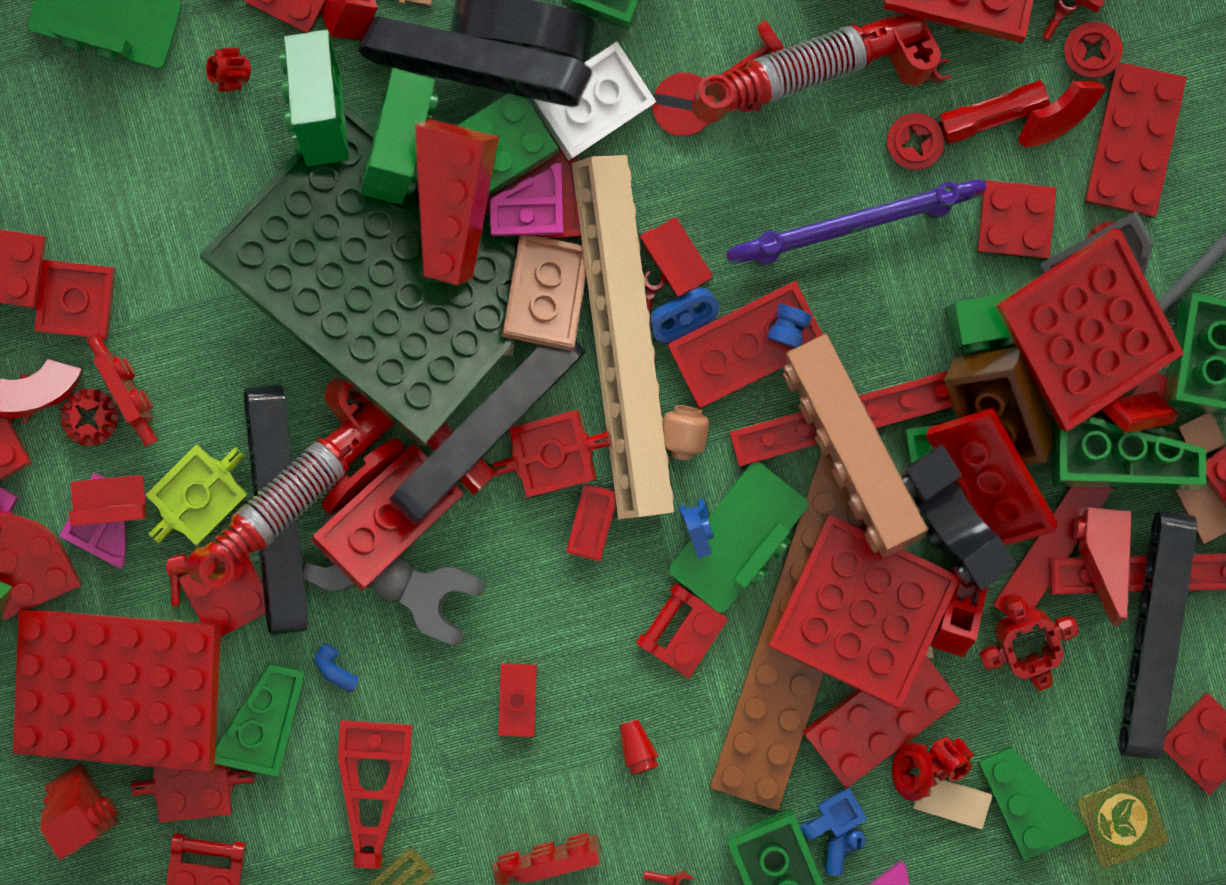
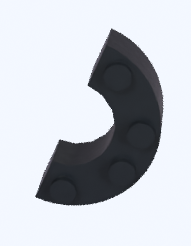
[450,0,595,63]
[900,445,1017,590]

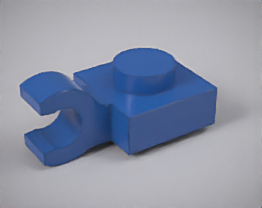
[679,498,714,558]
[799,788,867,841]

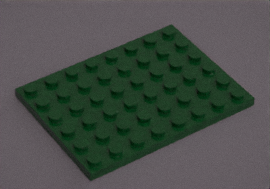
[200,105,517,446]

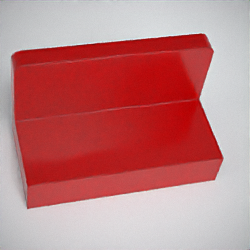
[639,217,712,298]
[69,475,148,526]

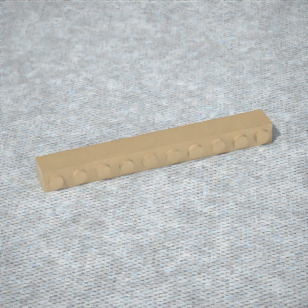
[572,155,674,519]

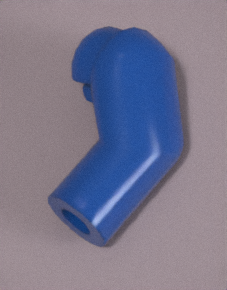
[314,643,359,693]
[825,828,866,876]

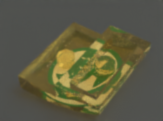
[1077,773,1170,868]

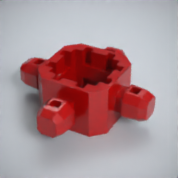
[979,595,1079,691]

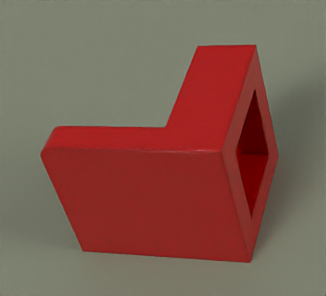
[321,0,378,41]

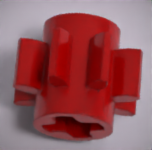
[206,47,251,92]
[929,737,974,782]

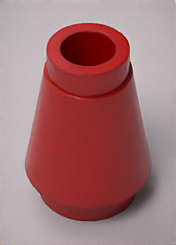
[619,719,659,775]

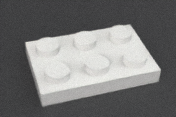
[529,42,656,161]

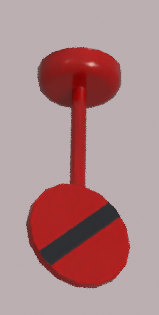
[652,19,786,136]

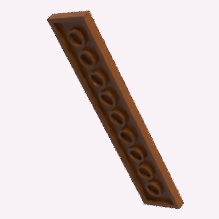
[710,453,867,810]

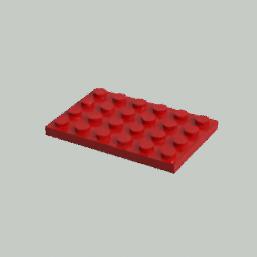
[13,609,221,772]

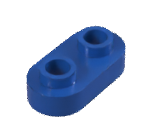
[649,288,719,343]

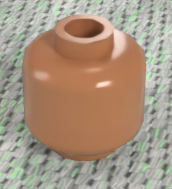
[663,405,710,460]

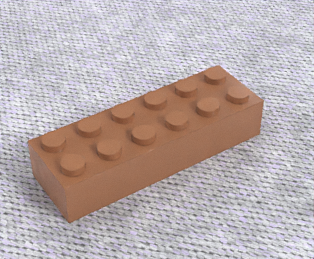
[782,334,927,559]

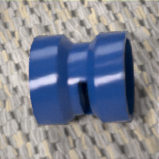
[766,303,812,349]

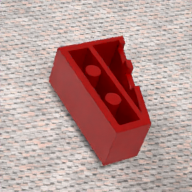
[40,762,119,860]

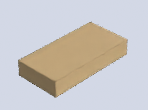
[912,776,992,829]

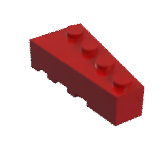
[415,120,499,285]

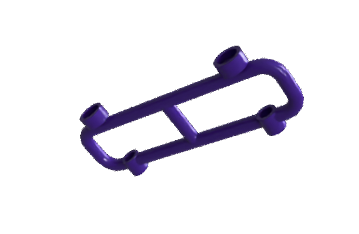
[726,179,987,265]

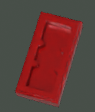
[1102,391,1179,433]
[566,483,616,562]
[498,663,537,737]

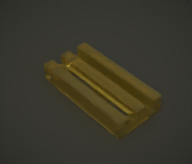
[369,846,435,885]

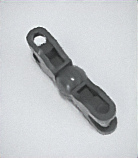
[302,513,486,645]

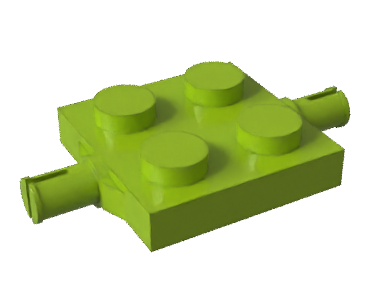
[146,444,249,546]

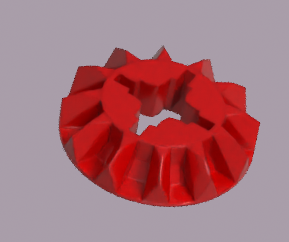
[1065,22,1123,79]
[887,113,944,170]
[60,389,118,446]
[892,743,939,801]

